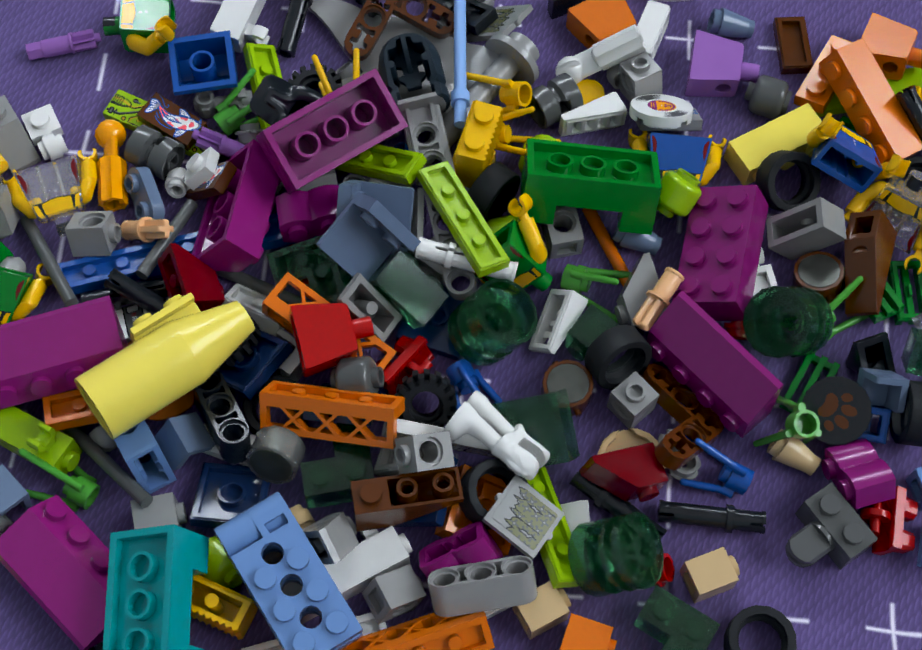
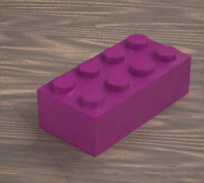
[256,68,408,194]
[672,185,769,321]

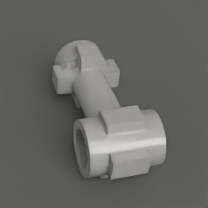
[193,88,253,119]

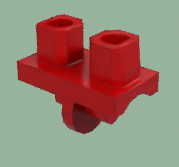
[376,334,435,395]
[860,486,918,556]

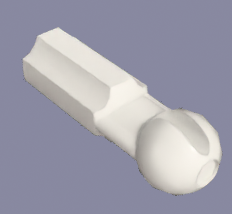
[555,24,646,84]

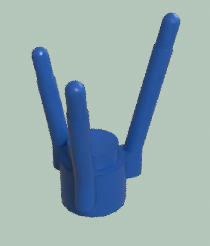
[445,359,514,418]
[679,435,754,498]

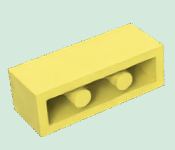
[723,103,822,185]

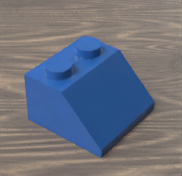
[167,30,238,96]

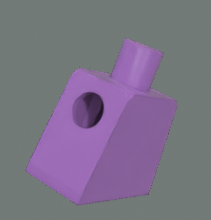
[685,30,760,97]

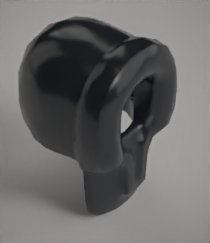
[250,74,323,125]

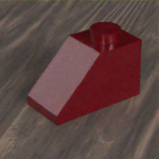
[157,243,225,311]
[579,442,669,502]

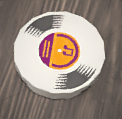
[629,94,694,129]

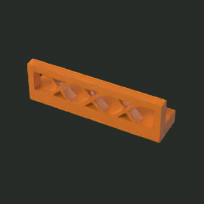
[262,272,397,370]
[259,380,405,449]
[342,611,495,650]

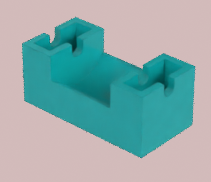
[103,524,209,650]

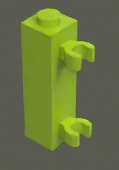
[0,406,83,474]

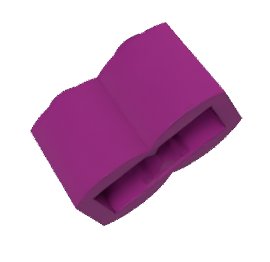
[275,185,339,243]
[821,438,896,509]
[419,522,503,579]

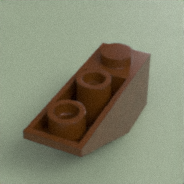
[844,209,897,317]
[350,466,464,532]

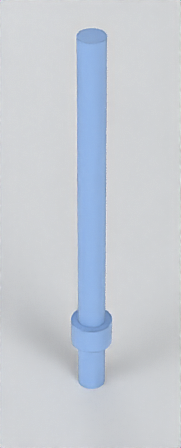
[451,0,470,129]

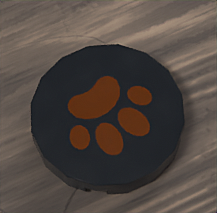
[802,376,872,445]

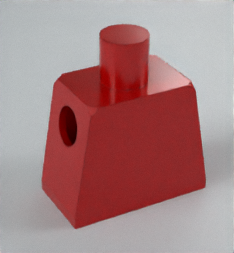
[289,303,374,377]

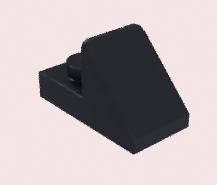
[845,332,896,375]

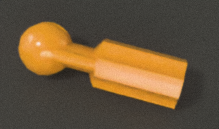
[94,119,128,212]

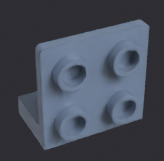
[336,179,415,254]
[317,192,421,281]

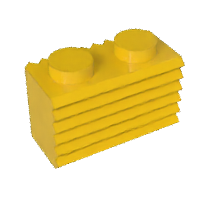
[454,100,503,179]
[191,575,258,640]

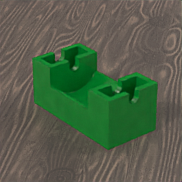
[520,138,662,235]

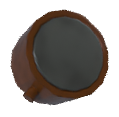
[792,251,844,307]
[540,360,594,418]

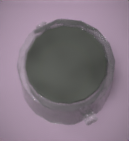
[246,425,306,484]

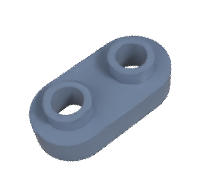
[124,166,165,220]

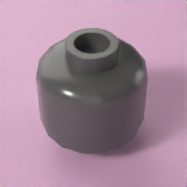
[744,75,793,119]
[330,356,384,393]

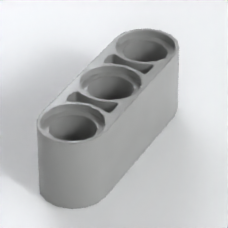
[427,555,538,617]

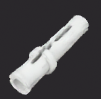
[415,237,519,283]

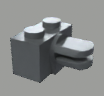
[785,482,878,570]

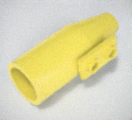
[74,292,255,440]

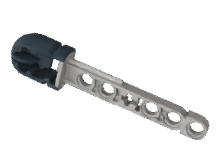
[378,33,476,300]

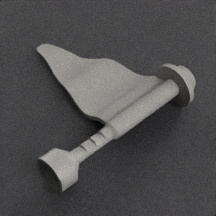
[308,0,540,187]

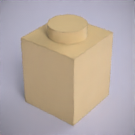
[680,547,740,603]
[512,581,571,640]

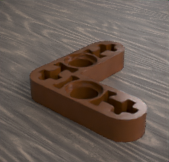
[344,0,454,61]
[641,363,724,470]

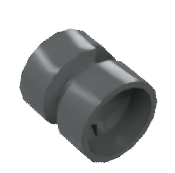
[527,73,584,129]
[124,125,186,181]

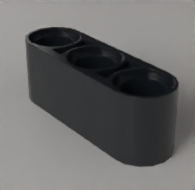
[193,370,252,464]

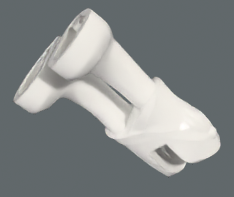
[443,390,550,480]

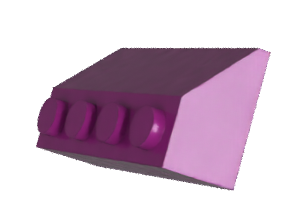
[192,139,281,272]
[646,291,784,438]
[0,295,128,410]
[0,495,109,650]

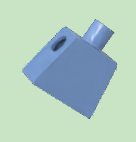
[114,420,177,494]

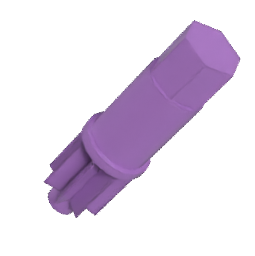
[25,28,102,61]
[191,126,245,158]

